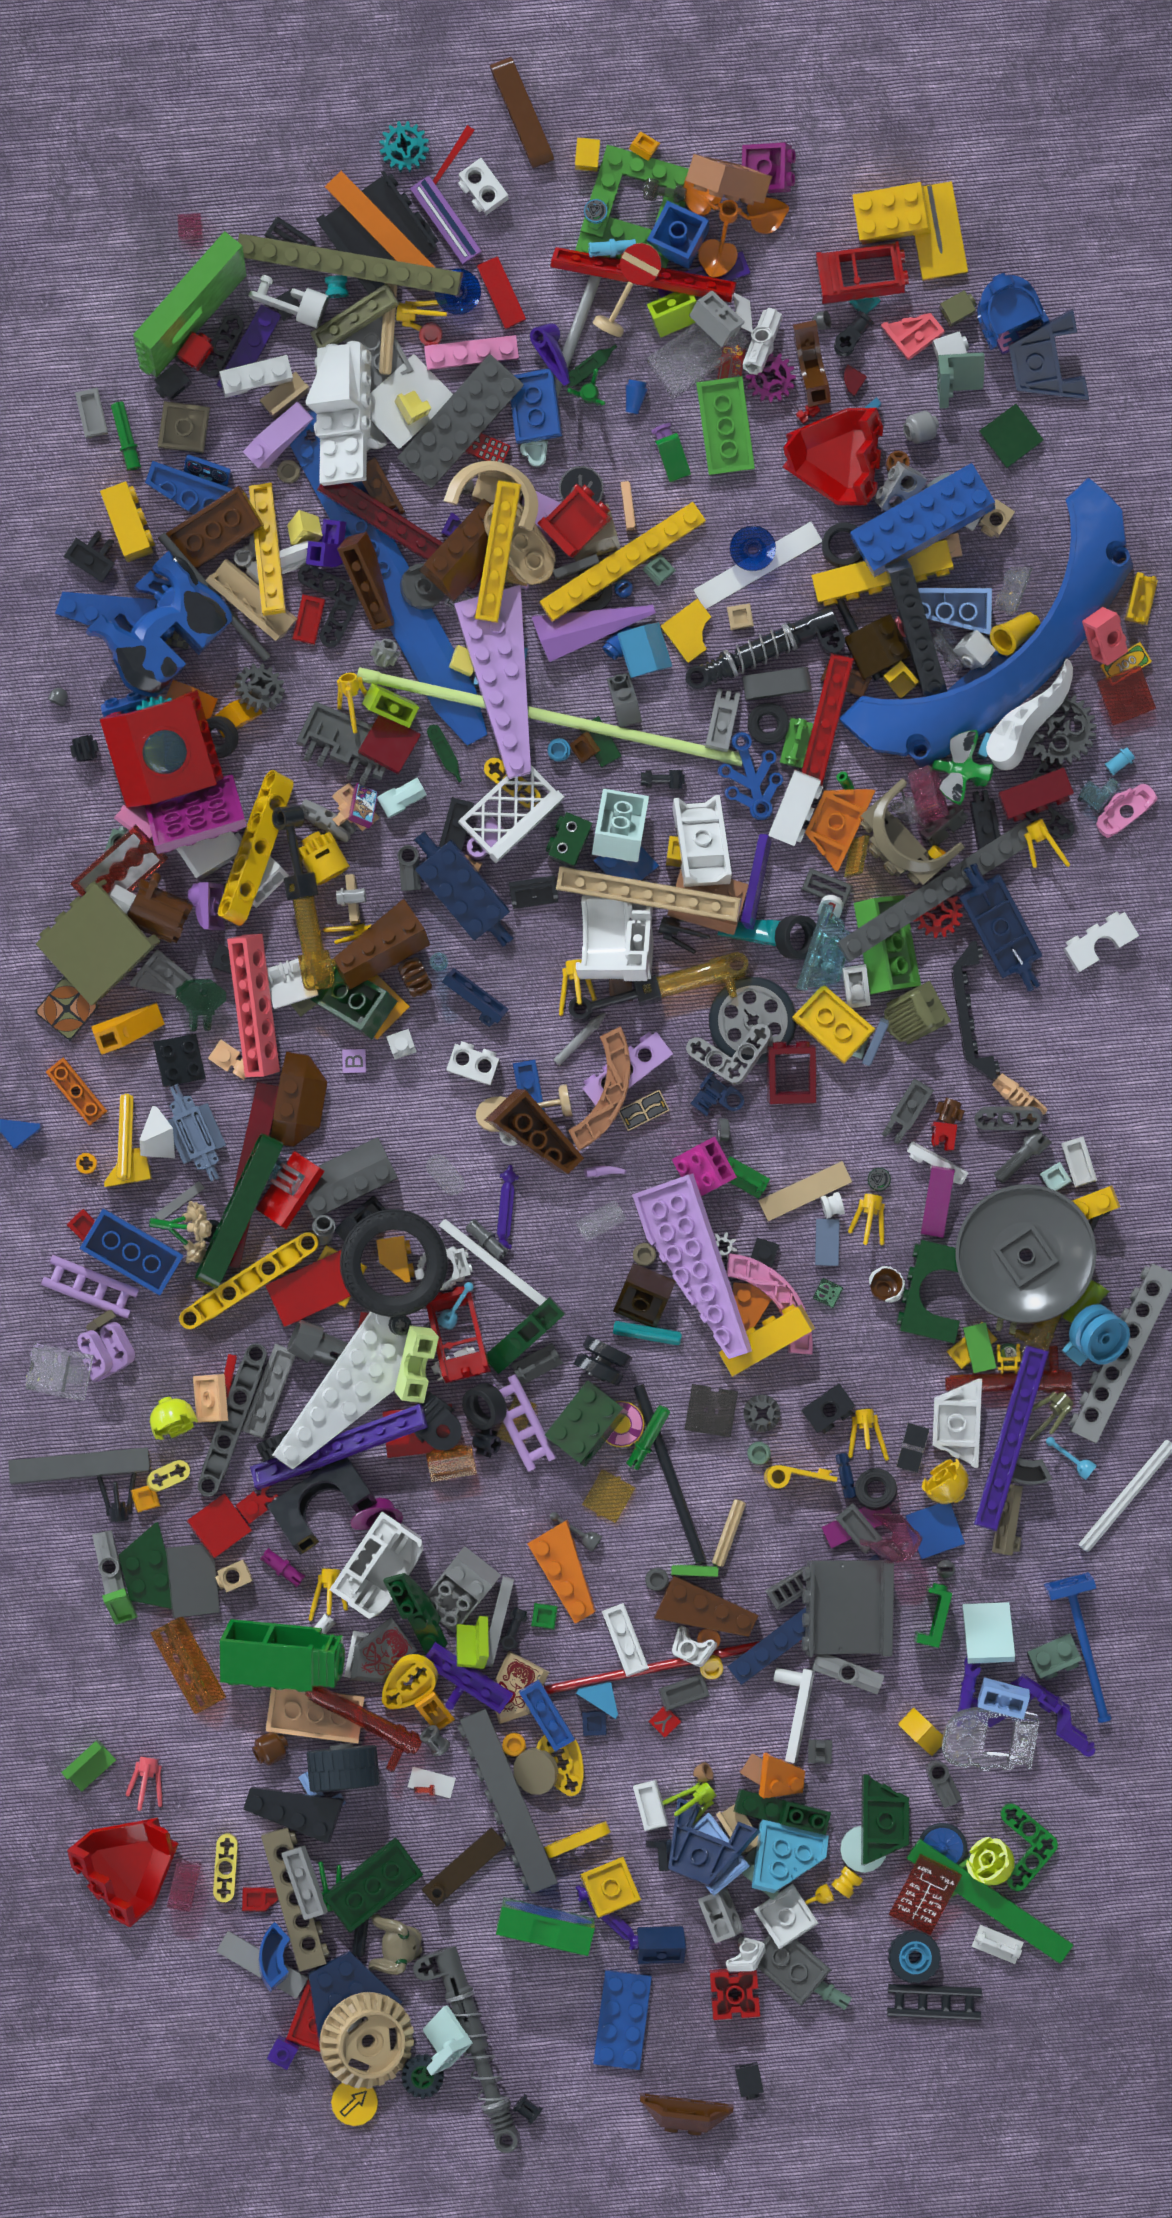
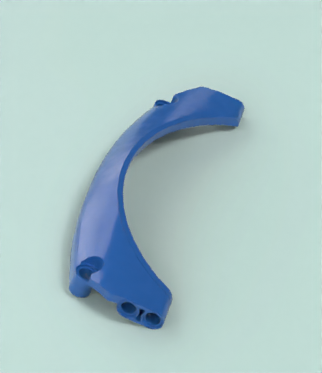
[839,478,1133,768]

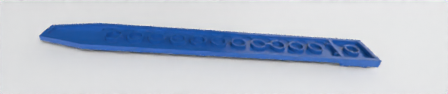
[290,409,488,746]

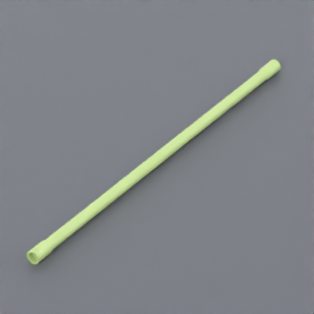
[357,667,742,767]

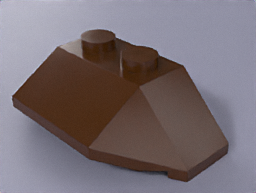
[271,1052,328,1147]
[640,2093,734,2136]

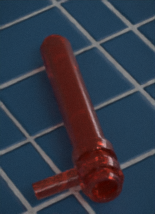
[945,1346,1072,1393]
[305,1686,422,1773]

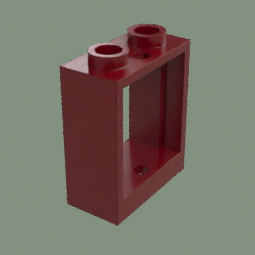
[767,1041,816,1104]

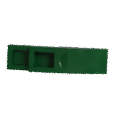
[487,1296,566,1374]
[383,1573,448,1653]
[733,1789,831,1835]

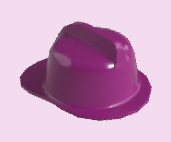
[350,1498,403,1530]

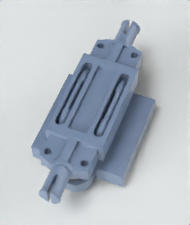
[167,1084,227,1182]

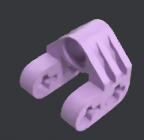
[77,1322,135,1383]

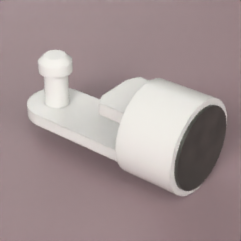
[248,275,329,328]

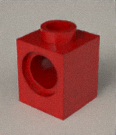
[177,332,214,371]

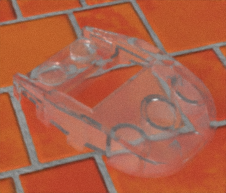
[942,1707,1040,1772]

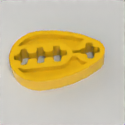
[381,1654,438,1709]
[536,1735,583,1796]

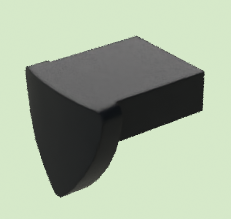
[646,1839,672,1871]

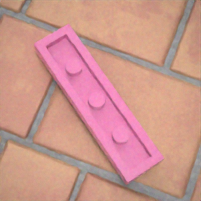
[424,335,519,370]

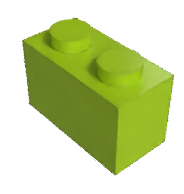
[647,292,697,338]
[362,683,419,728]

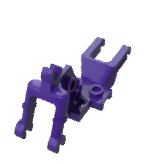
[953,1656,1096,1757]

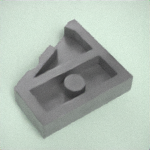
[129,949,193,997]

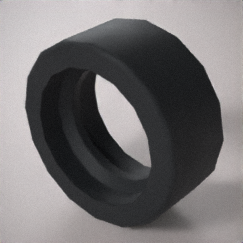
[822,522,862,568]
[775,915,820,959]
[462,1383,507,1430]

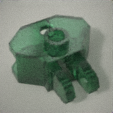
[175,978,226,1032]

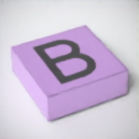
[342,1049,366,1073]

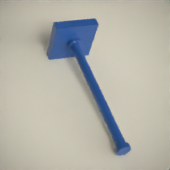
[1044,1572,1112,1723]

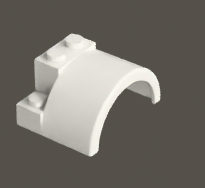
[576,895,654,981]

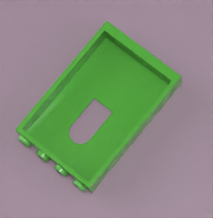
[133,231,247,378]

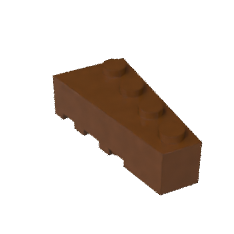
[333,898,430,990]
[654,1575,759,1637]

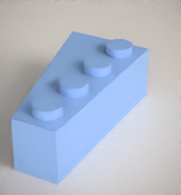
[897,588,992,635]

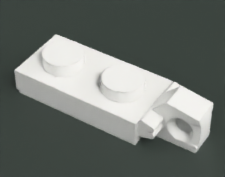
[907,1142,968,1185]

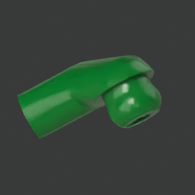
[837,772,855,790]

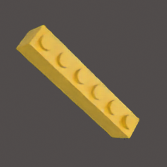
[811,540,954,607]

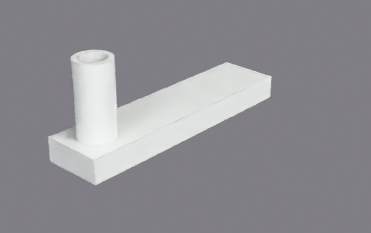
[774,1668,815,1763]

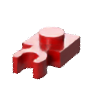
[235,1485,279,1524]

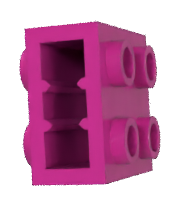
[672,1136,737,1196]

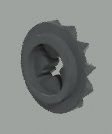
[743,1395,781,1432]

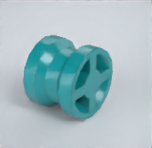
[324,275,349,298]

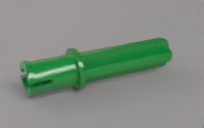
[111,402,141,471]
[626,1405,670,1470]

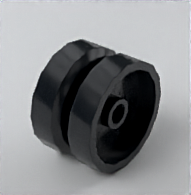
[574,1335,633,1387]

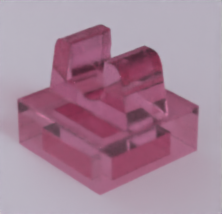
[177,213,202,239]

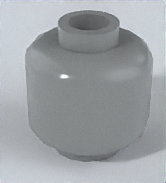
[903,411,939,444]

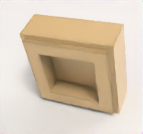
[727,603,754,631]

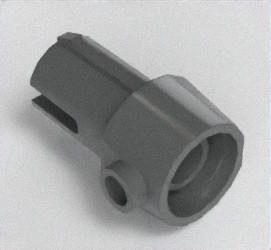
[287,1320,348,1368]

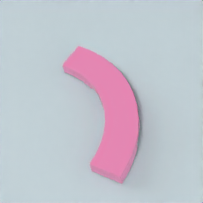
[727,1253,813,1355]

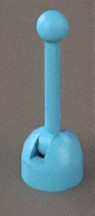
[437,1282,473,1330]
[1046,1437,1097,1480]

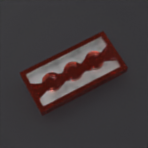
[70,824,168,897]

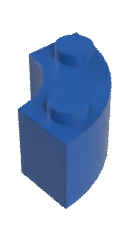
[258,1922,290,1993]

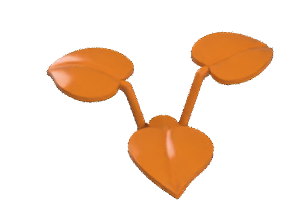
[683,176,789,278]

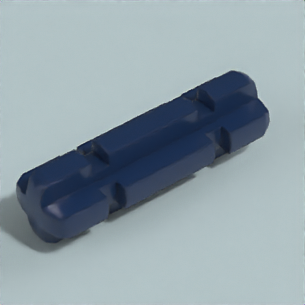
[836,1453,856,1499]

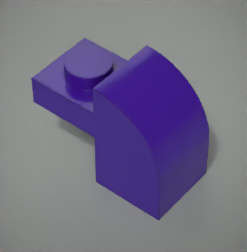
[306,519,347,567]

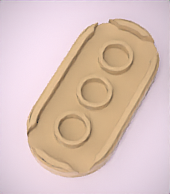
[484,502,556,585]

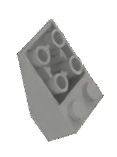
[426,1546,501,1633]

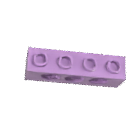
[582,1031,673,1106]

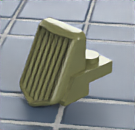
[884,981,951,1045]

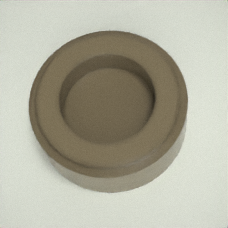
[277,460,300,484]
[633,1243,656,1266]

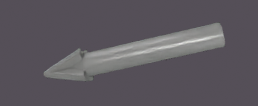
[553,1013,606,1066]

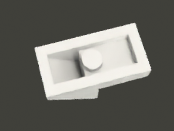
[842,964,871,1008]

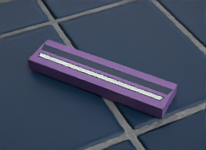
[410,175,481,265]

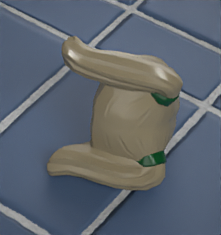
[368,1913,422,1975]

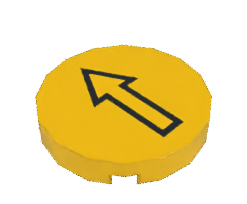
[331,2083,378,2126]

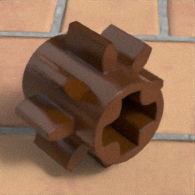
[935,1098,965,1124]

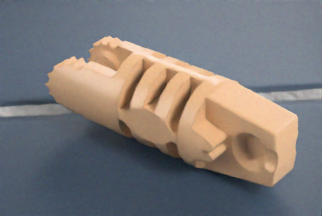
[992,1073,1047,1123]

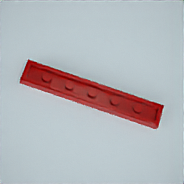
[802,653,854,786]

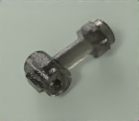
[642,178,687,203]

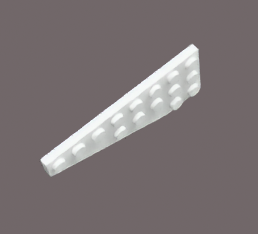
[272,1312,413,1469]

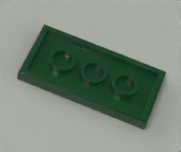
[322,1837,423,1933]

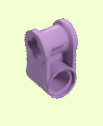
[466,817,506,860]

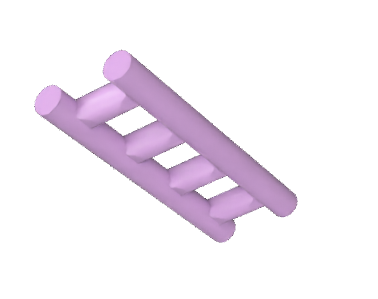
[41,1255,139,1319]
[493,1374,557,1472]

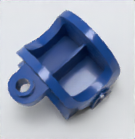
[977,273,1049,350]

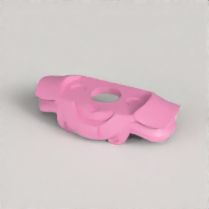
[1096,784,1157,838]

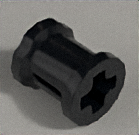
[512,2094,543,2125]

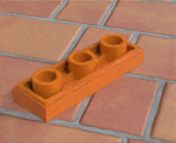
[46,1057,108,1126]

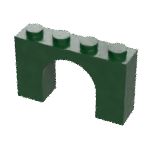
[896,1240,960,1344]

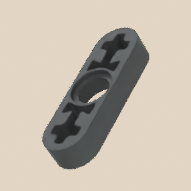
[974,1106,1043,1130]

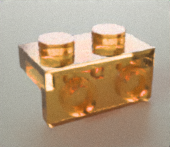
[426,1444,477,1482]

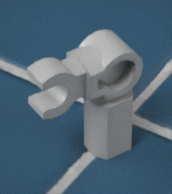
[234,535,259,585]

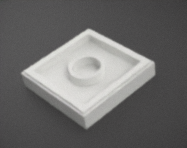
[754,1884,819,1949]

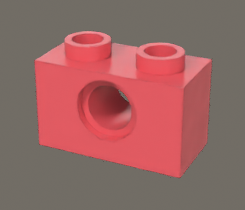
[1082,607,1128,666]

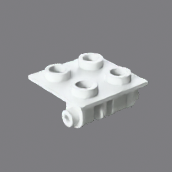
[267,956,318,1009]

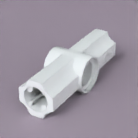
[743,308,782,375]

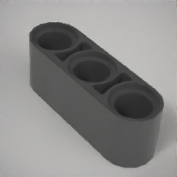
[742,667,812,700]

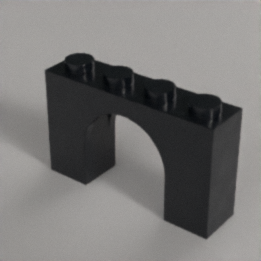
[267,1457,377,1555]

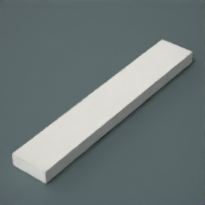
[439,1219,547,1306]

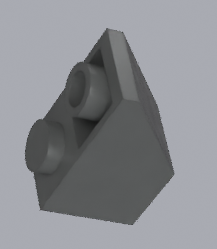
[607,673,642,727]

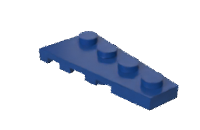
[145,461,232,514]
[55,592,158,626]

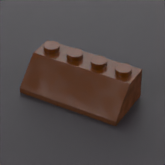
[419,499,491,602]

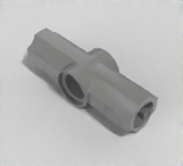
[92,1530,125,1595]
[812,1654,884,1695]

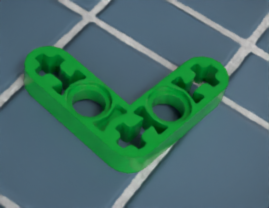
[1000,1803,1058,1891]

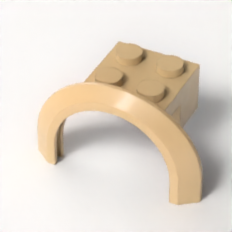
[444,461,538,531]

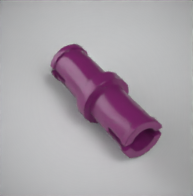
[260,1548,306,1588]

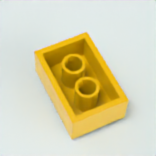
[852,182,931,245]
[100,481,156,563]

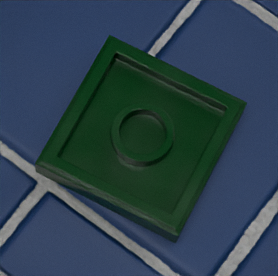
[979,404,1044,469]

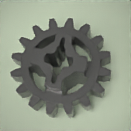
[234,664,285,713]

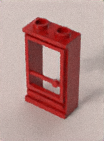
[815,241,909,304]
[426,1286,491,1383]

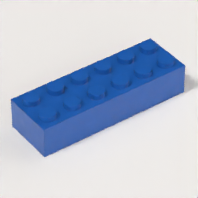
[850,463,996,578]

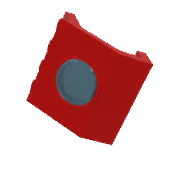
[99,690,224,808]

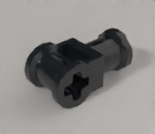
[834,311,874,357]

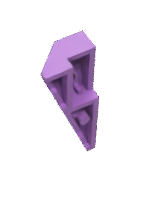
[532,604,656,662]

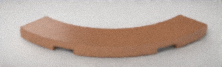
[568,1026,630,1151]

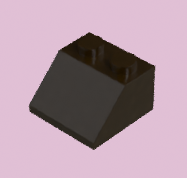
[844,614,911,680]
[613,1263,676,1328]

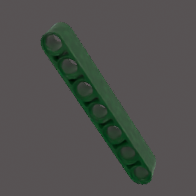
[195,1133,283,1289]

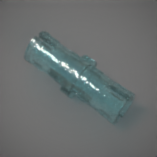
[430,953,448,971]

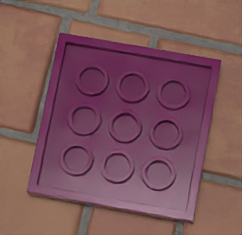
[145,774,247,854]

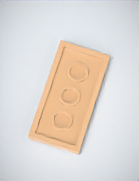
[266,1687,365,1744]

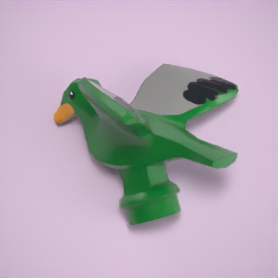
[932,730,994,805]

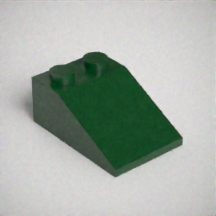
[310,962,398,1039]

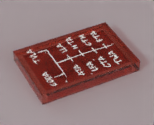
[889,1854,962,1935]

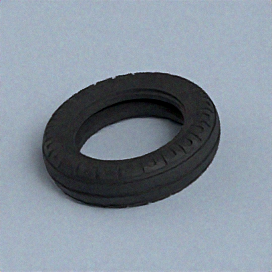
[340,1209,448,1317]

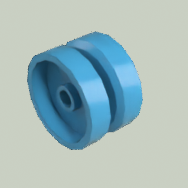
[1069,1304,1130,1364]

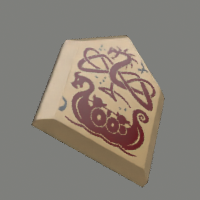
[495,1651,550,1724]

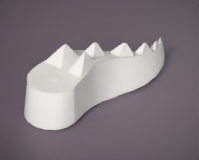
[986,659,1073,770]

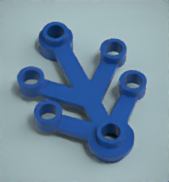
[718,732,783,820]

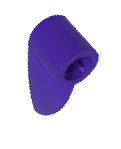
[530,323,570,386]

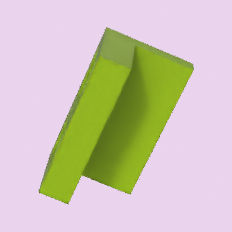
[456,1616,489,1669]

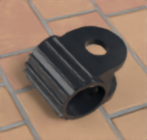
[414,1391,462,1450]

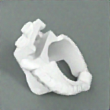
[414,1246,473,1291]

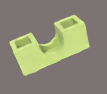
[394,1325,439,1403]

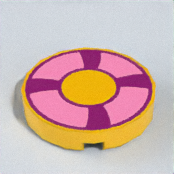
[606,1401,644,1447]

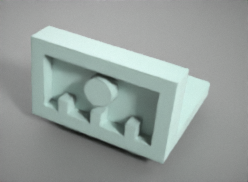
[423,2005,473,2076]

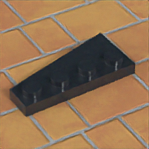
[243,1786,344,1844]

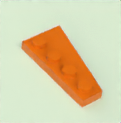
[527,1519,596,1624]

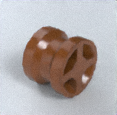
[886,451,910,472]

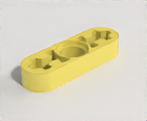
[213,1833,238,1902]

